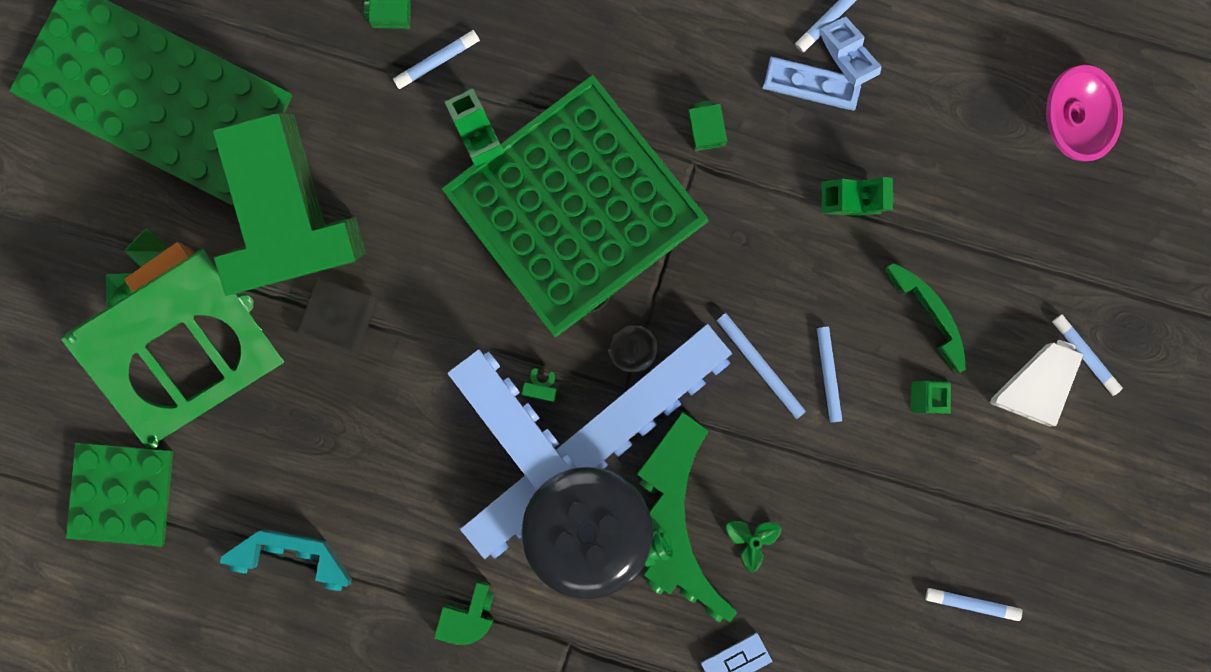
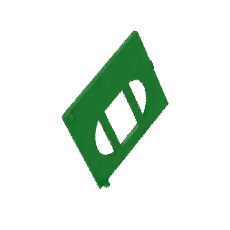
[61,248,284,448]

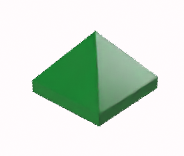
[106,273,132,306]

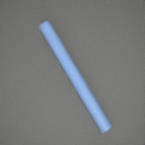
[716,313,806,419]

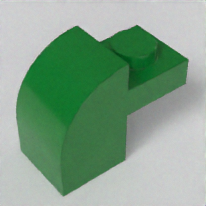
[445,89,504,167]
[821,177,893,215]
[434,581,495,645]

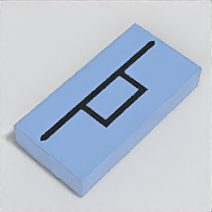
[701,632,773,672]

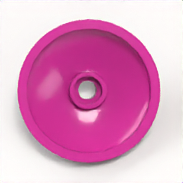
[1046,65,1123,161]

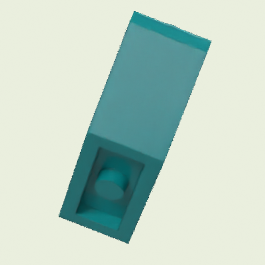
[220,529,352,591]

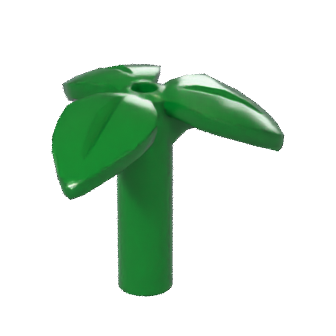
[726,521,781,573]

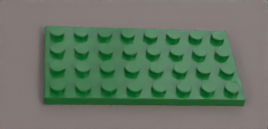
[9,0,293,206]

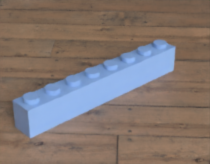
[448,349,597,542]

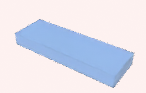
[763,56,861,111]

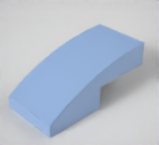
[820,16,882,87]

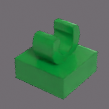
[522,368,557,402]

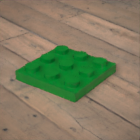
[66,443,173,547]

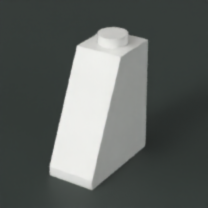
[990,340,1083,427]

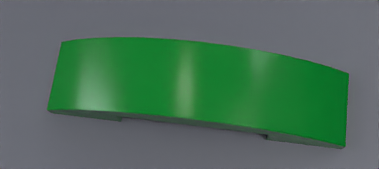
[884,263,966,374]

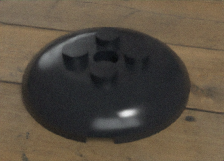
[521,467,653,599]

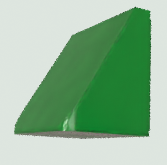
[911,381,951,414]

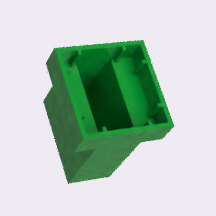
[213,113,366,296]

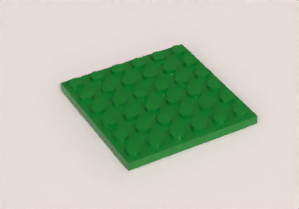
[442,75,709,338]

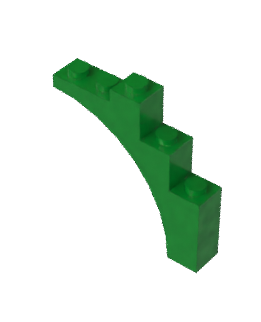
[637,412,737,622]

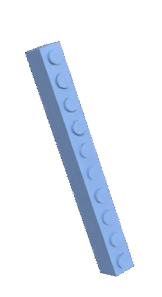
[460,324,732,559]

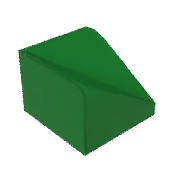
[124,229,169,267]

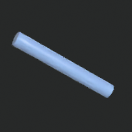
[816,327,842,423]

